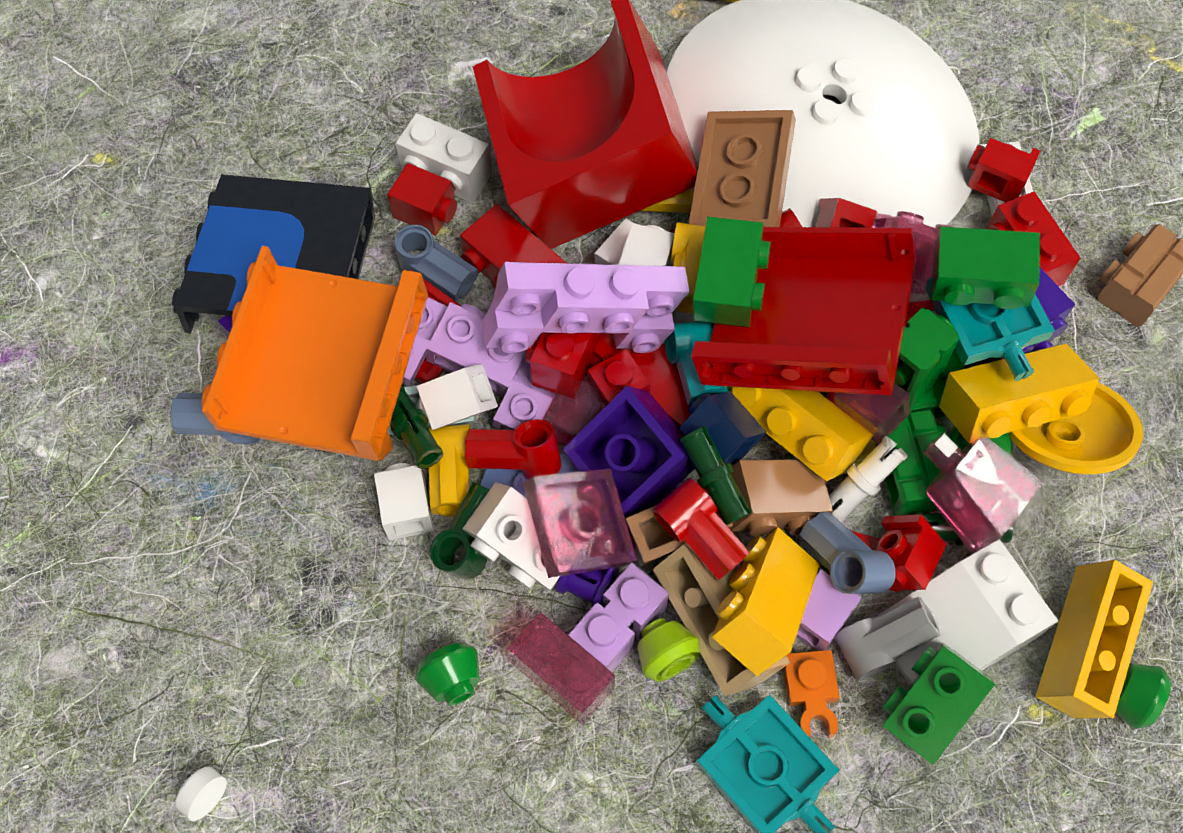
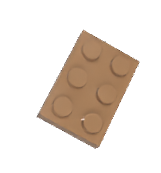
[688,110,796,227]

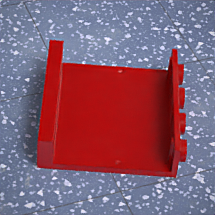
[691,227,917,395]

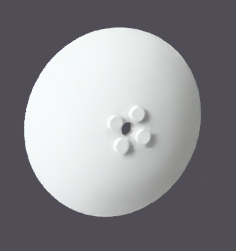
[666,0,980,249]

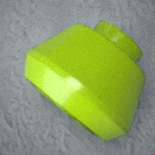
[638,618,700,682]

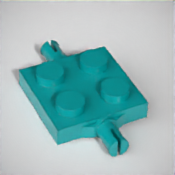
[925,278,1055,381]
[695,694,840,833]

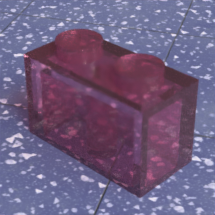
[507,612,615,725]

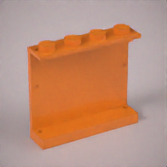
[201,246,428,461]

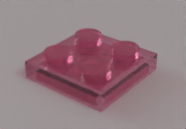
[523,469,637,578]

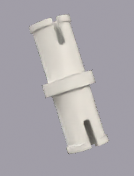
[829,436,908,523]

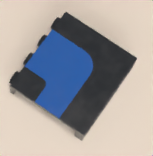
[172,174,375,333]

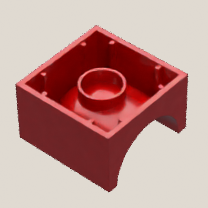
[472,0,698,249]

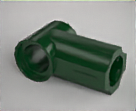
[430,482,490,580]

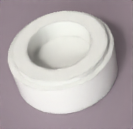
[175,767,227,821]

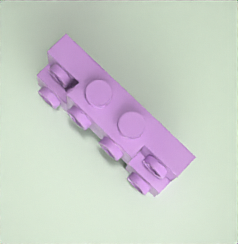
[482,262,690,353]
[402,298,557,430]

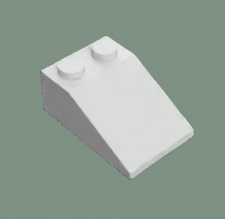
[873,539,1058,686]

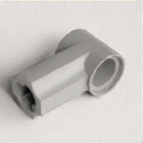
[835,597,941,681]

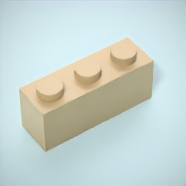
[653,544,790,696]

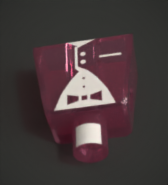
[923,433,1043,554]

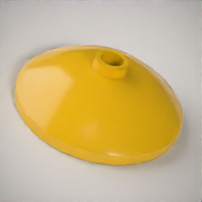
[1009,382,1143,475]

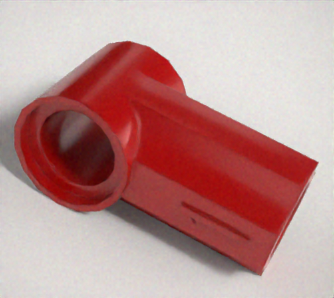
[465,419,562,481]
[652,478,750,581]

